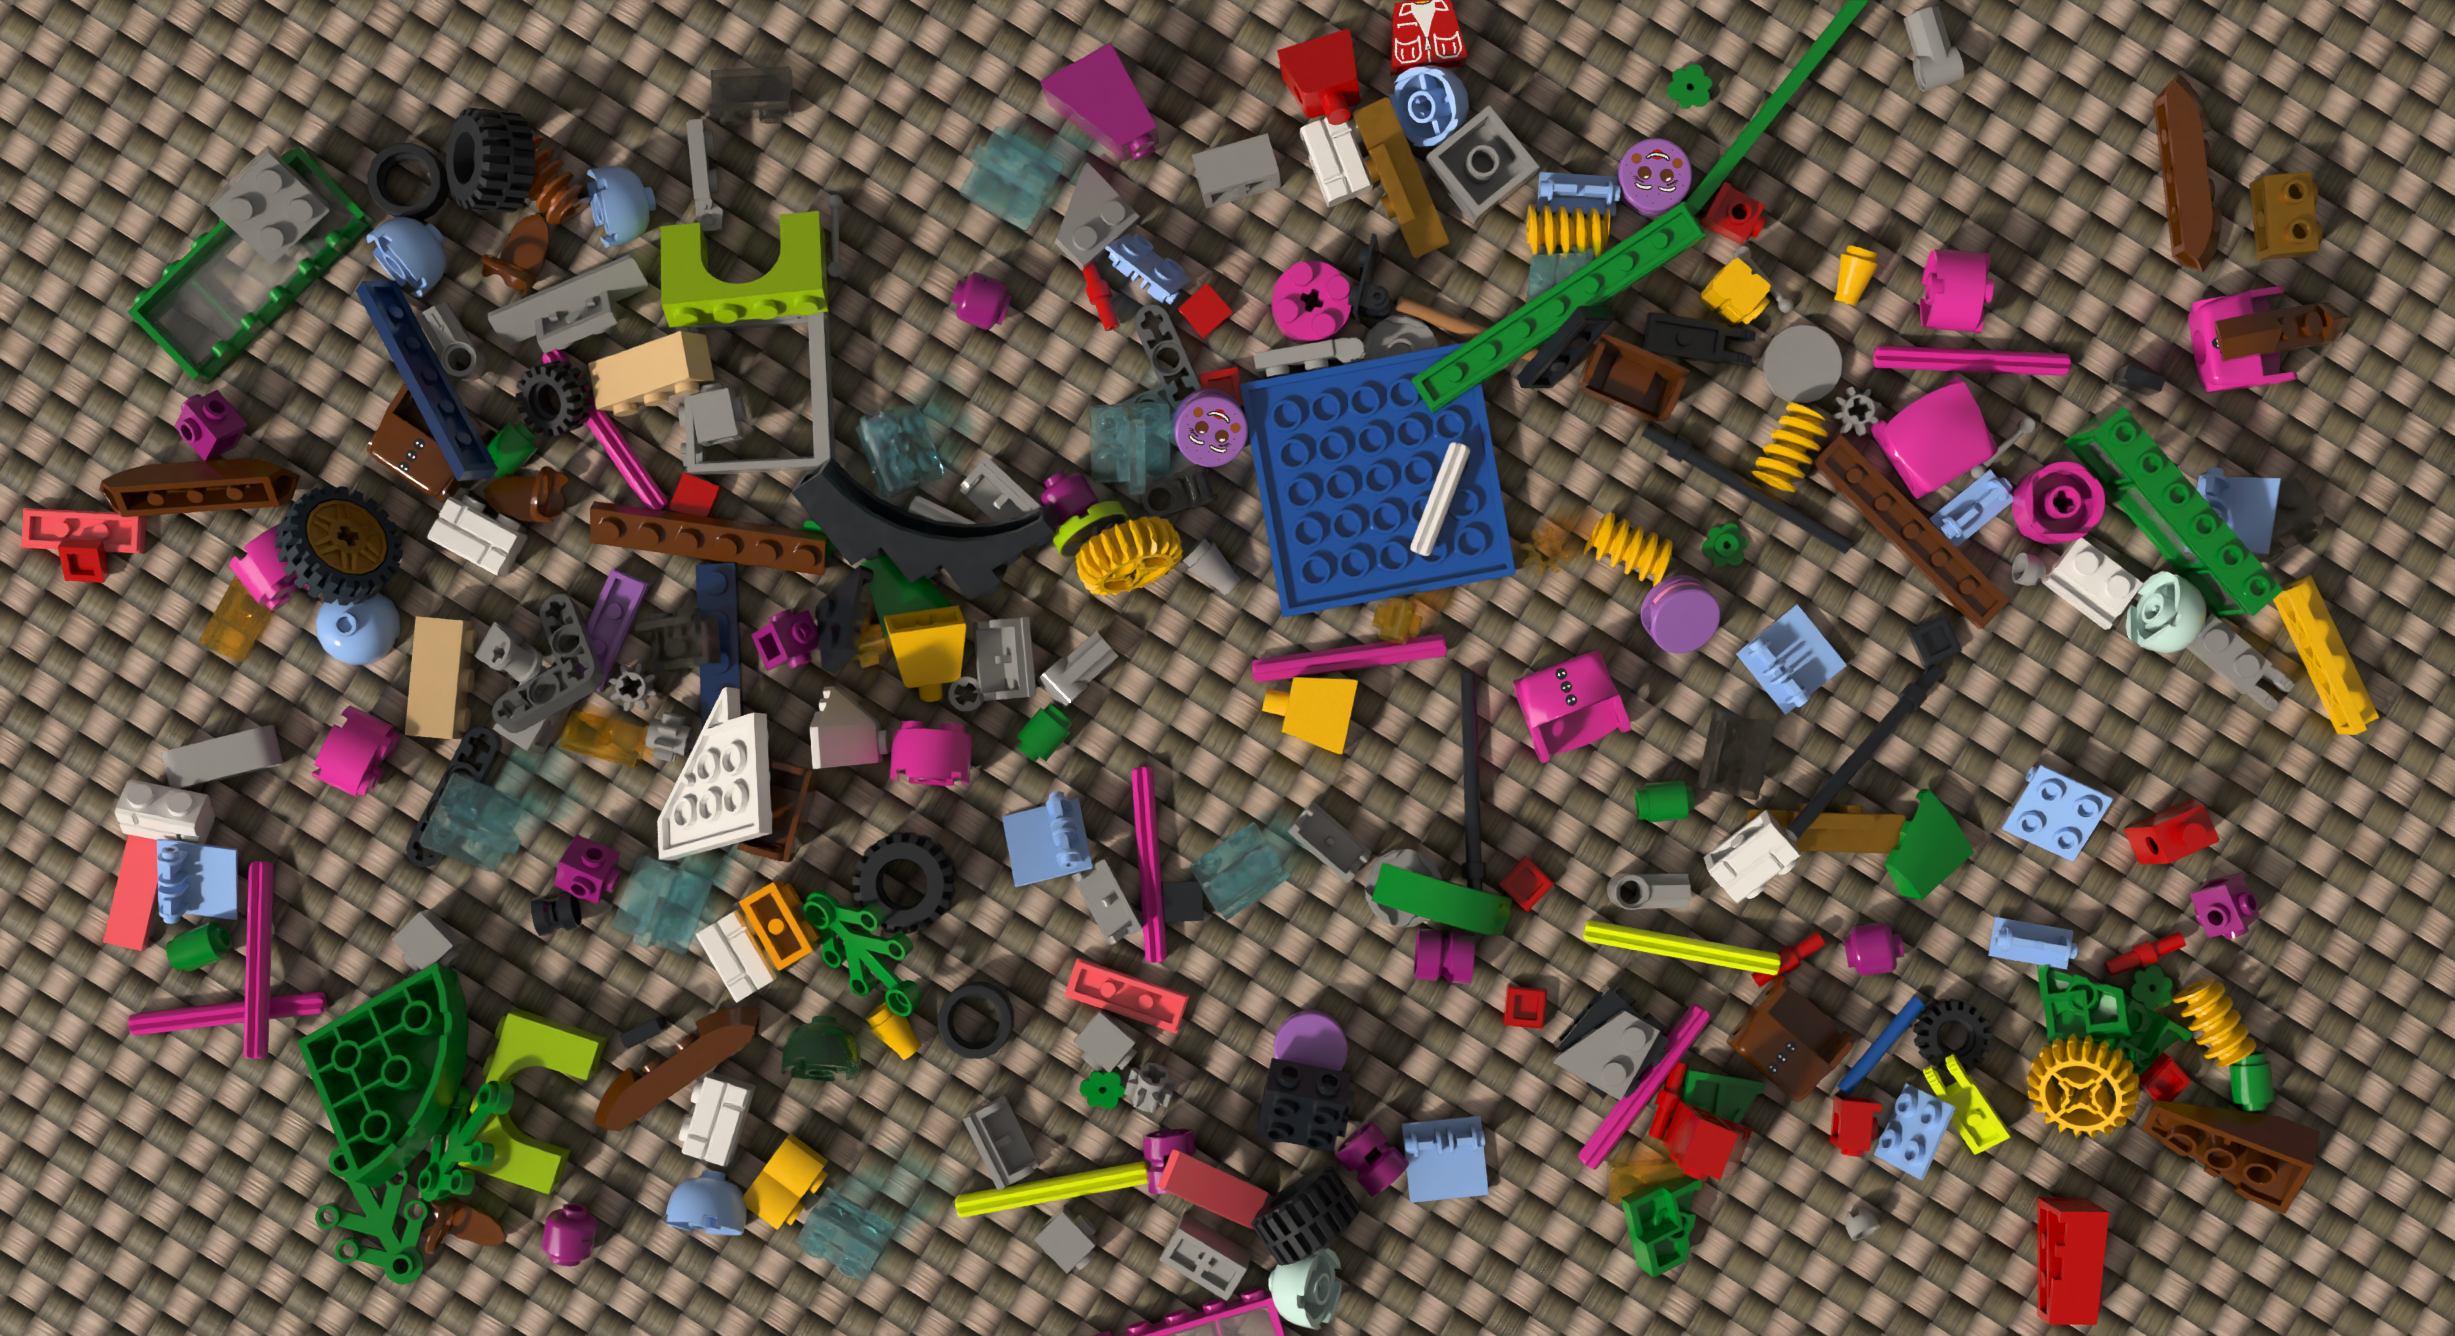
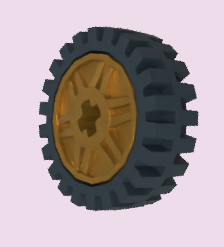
[275,485,403,606]

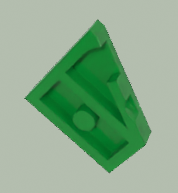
[1682,1069,1765,1124]

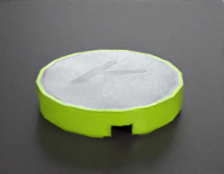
[1053,501,1128,558]

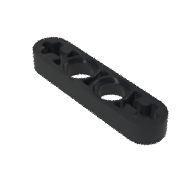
[406,727,502,867]

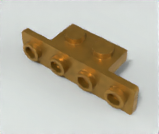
[1353,97,1449,258]
[1746,804,1906,854]

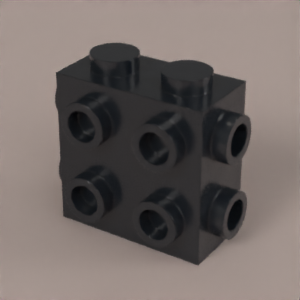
[1553,984,1670,1101]
[1255,1058,1355,1152]

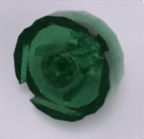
[781,1016,861,1082]

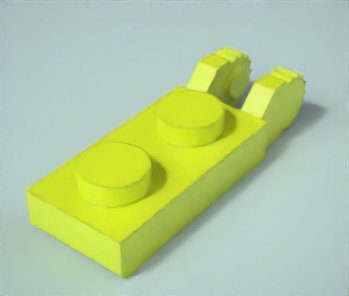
[1923,1054,2011,1155]

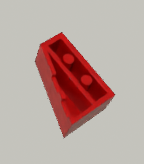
[1662,1100,1753,1182]
[2037,1197,2109,1325]

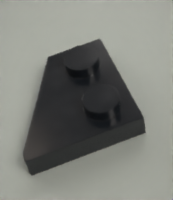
[815,565,874,674]

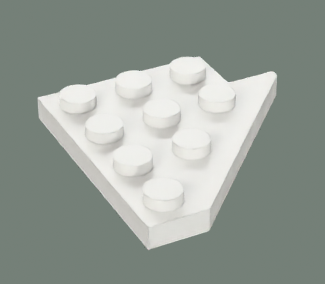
[657,687,772,860]

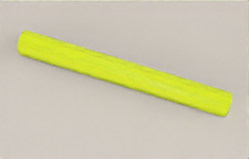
[1583,920,1781,975]
[955,1161,1148,1218]

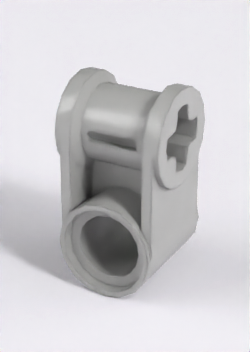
[474,621,543,683]

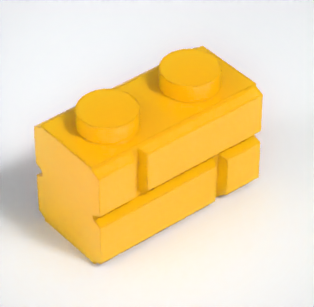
[1699,258,1770,326]

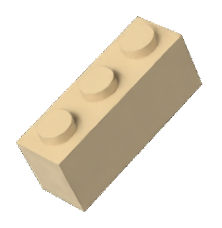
[588,331,715,417]
[405,616,478,739]

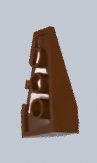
[2142,1100,2320,1214]

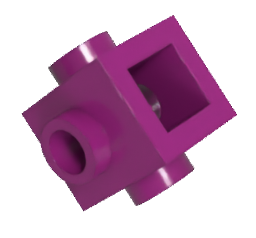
[175,390,248,461]
[751,609,819,671]
[554,834,622,905]
[2190,872,2260,939]

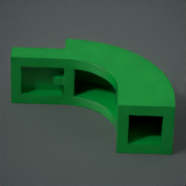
[1371,863,1513,936]

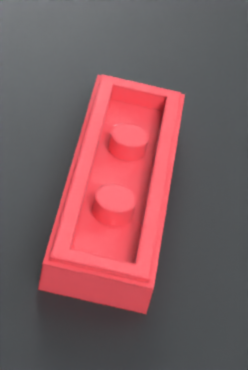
[21,508,147,554]
[103,834,158,951]
[1064,957,1189,1033]
[1157,1149,1268,1230]

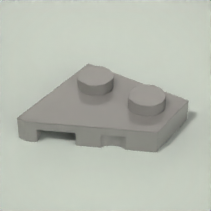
[1055,162,1140,271]

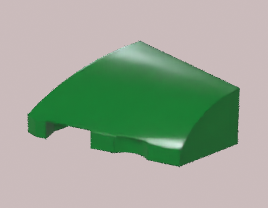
[861,555,953,639]
[1885,788,1974,900]
[2037,965,2133,1046]
[2093,995,2194,1077]
[1621,1176,1702,1278]

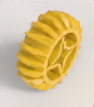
[1076,516,1183,596]
[2027,1033,2140,1139]

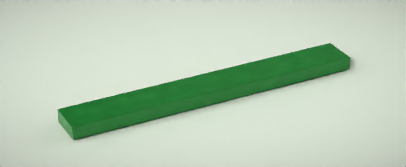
[1685,0,1869,216]
[1411,202,1707,414]

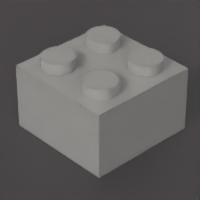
[1424,105,1539,225]
[210,145,330,265]

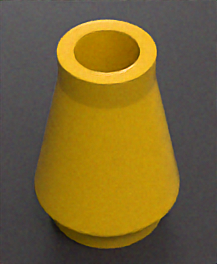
[1834,245,1879,306]
[866,1001,922,1060]

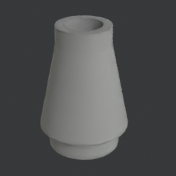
[1182,537,1240,596]

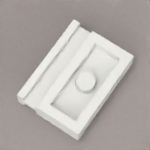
[2042,538,2144,630]

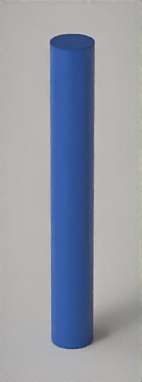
[1837,996,1926,1096]

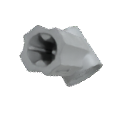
[1903,6,1964,92]
[417,302,487,382]
[1037,631,1119,709]
[1607,872,1691,910]

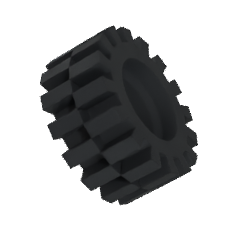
[516,360,593,437]
[1913,998,1992,1072]

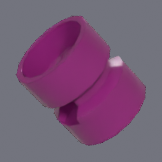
[1414,928,1475,984]
[1334,1120,1409,1197]
[1142,1128,1196,1194]

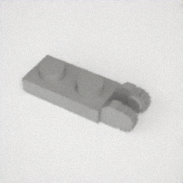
[1254,337,1367,378]
[2186,613,2295,712]

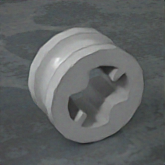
[948,676,983,711]

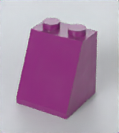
[1040,42,1159,162]

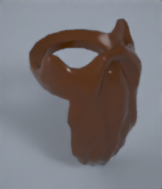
[481,214,550,296]
[484,466,568,522]
[423,1197,507,1254]

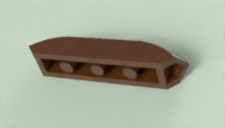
[2153,73,2222,273]
[2214,302,2351,362]
[99,458,300,517]
[593,1007,761,1132]

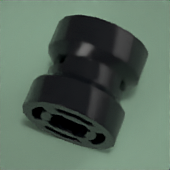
[531,891,582,936]

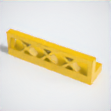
[2273,575,2379,735]

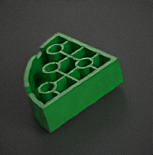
[297,962,469,1188]

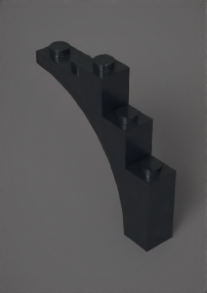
[791,457,1061,601]

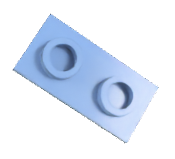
[1537,172,1620,216]
[1929,469,2013,548]
[1988,917,2078,969]

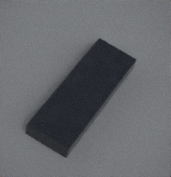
[1516,306,1616,389]

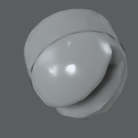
[2011,552,2046,586]
[1845,1207,1881,1241]

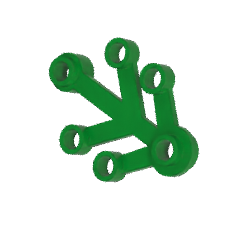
[803,890,922,1016]
[418,1081,514,1202]
[315,1146,431,1284]

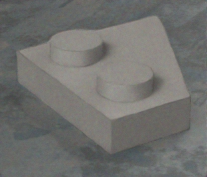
[1552,1010,1660,1101]

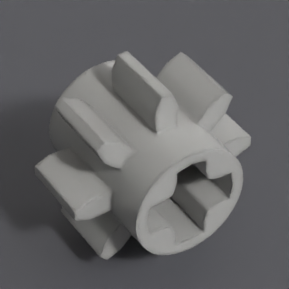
[1830,387,1882,436]
[609,663,660,711]
[646,712,693,762]
[1124,1062,1176,1113]

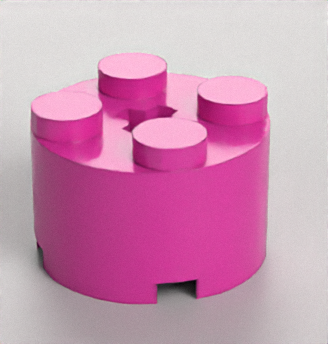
[1920,249,1994,333]
[1272,261,1351,345]
[2012,462,2105,544]
[229,524,310,611]
[312,705,401,797]
[890,721,973,786]

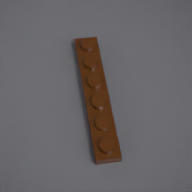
[1811,434,2010,629]
[590,501,828,576]

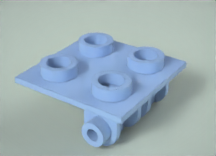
[1105,233,1191,306]
[2186,467,2281,554]
[1736,604,1847,715]
[2002,764,2113,862]
[1002,791,1093,887]
[157,838,238,924]
[1874,1083,1956,1181]
[1402,1116,1489,1203]

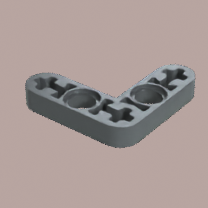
[1095,304,1201,446]
[492,594,604,733]

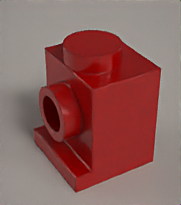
[1700,182,1767,245]
[1830,1095,1882,1157]

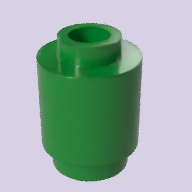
[485,421,539,480]
[1017,702,1074,762]
[1635,779,1695,823]
[166,922,232,972]
[2229,1051,2275,1111]

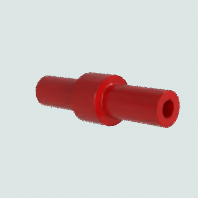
[1082,260,1120,331]
[1751,931,1826,988]
[2104,932,2186,976]
[1648,1062,1688,1141]

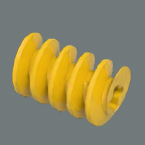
[1526,204,1610,258]
[1751,402,1829,492]
[1583,511,1673,587]
[2173,977,2256,1068]

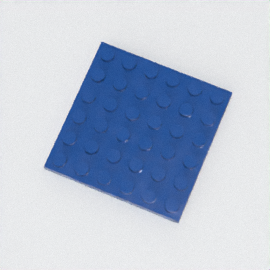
[1240,342,1516,618]

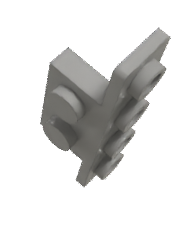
[488,254,649,354]

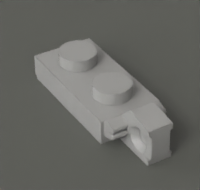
[686,119,724,233]

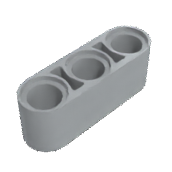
[161,725,284,790]

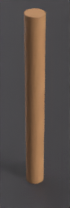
[1395,295,1541,361]

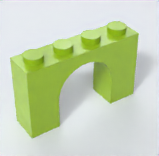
[660,211,828,328]
[458,1009,608,1194]

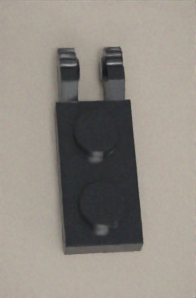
[1642,312,1756,366]

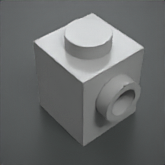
[689,383,747,447]
[391,909,464,972]
[1073,1008,1137,1073]
[1034,1205,1097,1273]

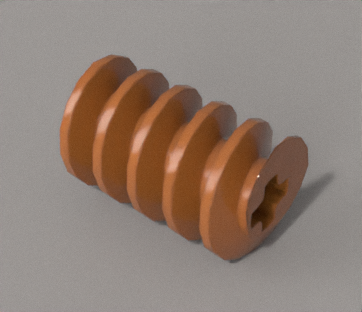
[528,135,591,225]

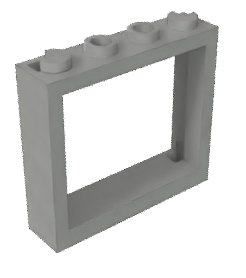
[677,312,836,476]

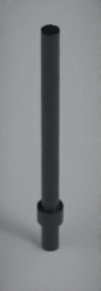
[1641,422,1853,554]
[1784,664,1943,841]
[1460,673,1486,890]

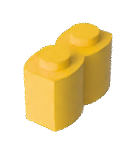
[742,1133,828,1230]

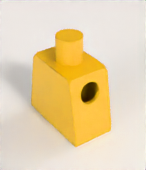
[884,605,966,702]
[1262,677,1358,755]

